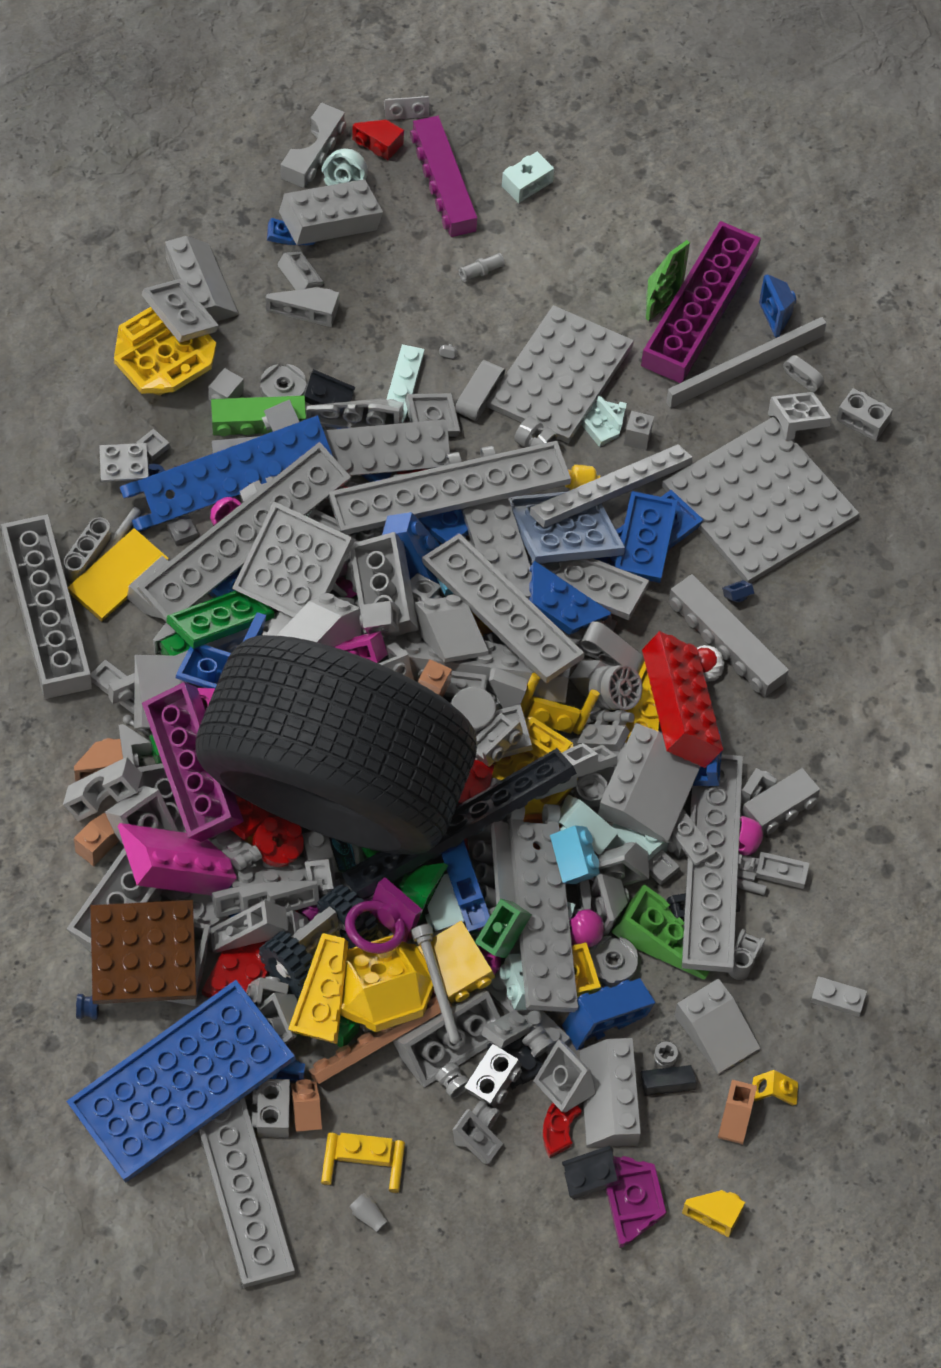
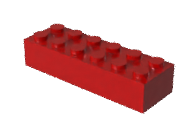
[642,631,723,768]

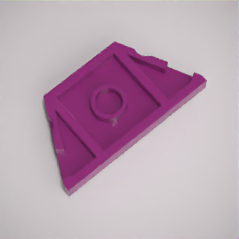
[606,1156,666,1248]

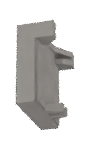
[768,392,831,440]

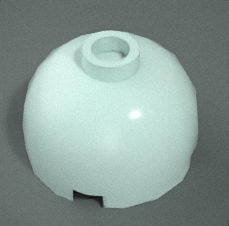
[322,148,368,186]

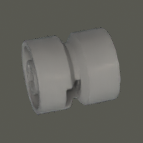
[514,416,558,448]
[574,773,608,814]

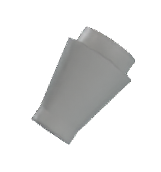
[349,1193,388,1232]

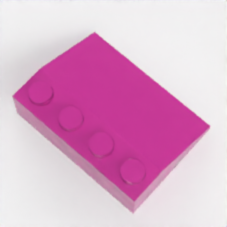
[118,823,237,896]

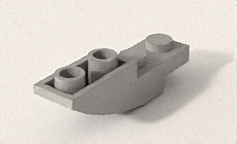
[535,743,617,800]

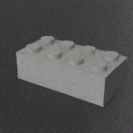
[279,179,383,245]

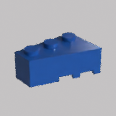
[382,512,440,584]
[562,978,655,1050]

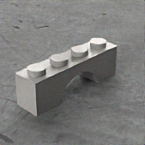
[281,103,347,188]

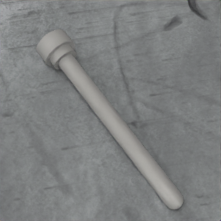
[411,924,460,1044]

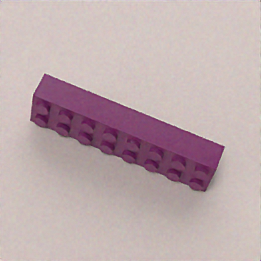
[641,221,761,383]

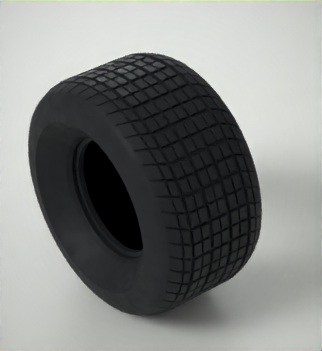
[196,635,477,855]

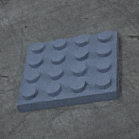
[508,491,625,564]

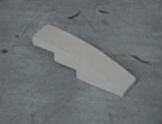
[212,881,319,918]

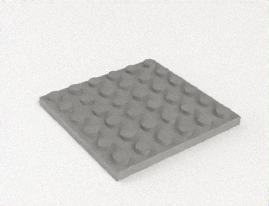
[662,417,859,583]

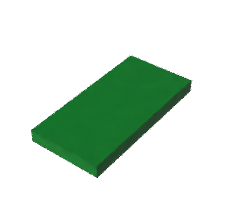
[166,590,275,649]

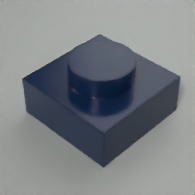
[722,580,754,602]

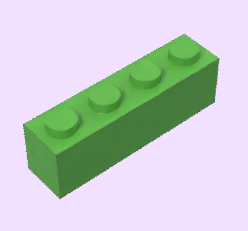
[211,396,306,436]

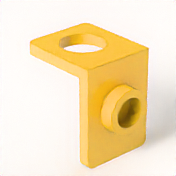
[752,1070,798,1106]

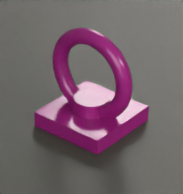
[345,878,423,954]

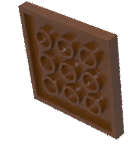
[90,900,197,1004]

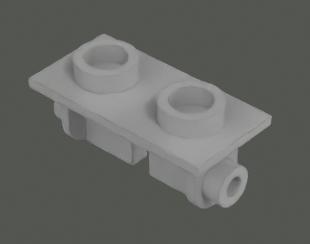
[384,96,429,120]

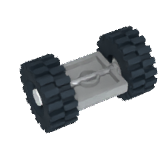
[259,885,379,998]

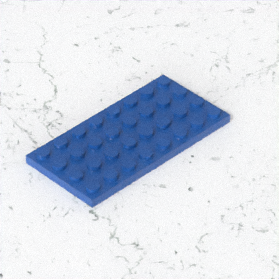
[67,980,296,1183]

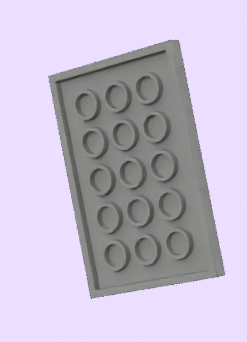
[487,305,634,443]

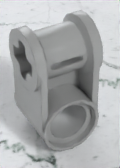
[728,929,766,980]

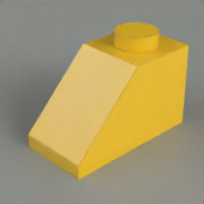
[682,1190,745,1238]

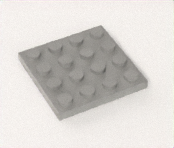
[232,502,356,617]

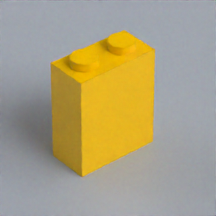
[417,920,495,1004]

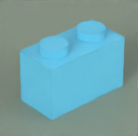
[550,825,600,884]

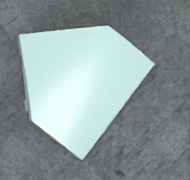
[581,396,627,447]

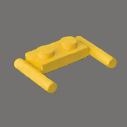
[521,673,600,734]
[321,1133,405,1193]

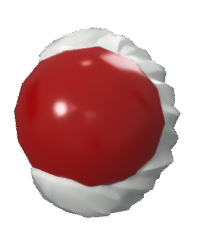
[697,645,724,682]

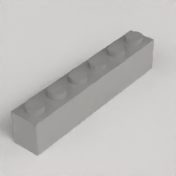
[668,574,789,697]

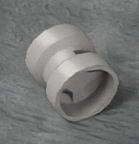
[435,1062,469,1098]

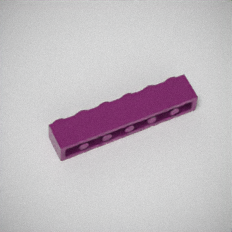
[410,115,477,237]

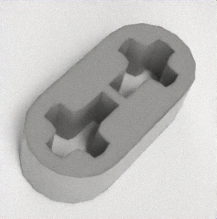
[783,355,824,392]

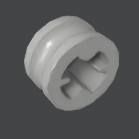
[654,1042,678,1068]

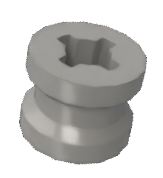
[522,1026,554,1058]
[472,1100,500,1130]

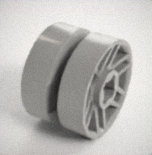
[589,665,642,710]

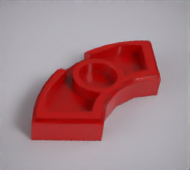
[542,1103,582,1158]

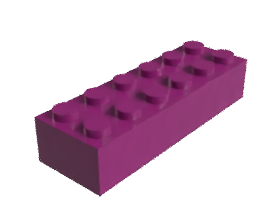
[142,682,244,842]

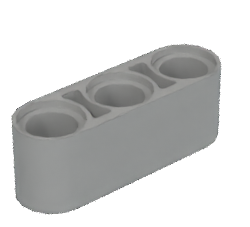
[455,360,505,421]
[64,517,111,583]
[581,622,644,674]

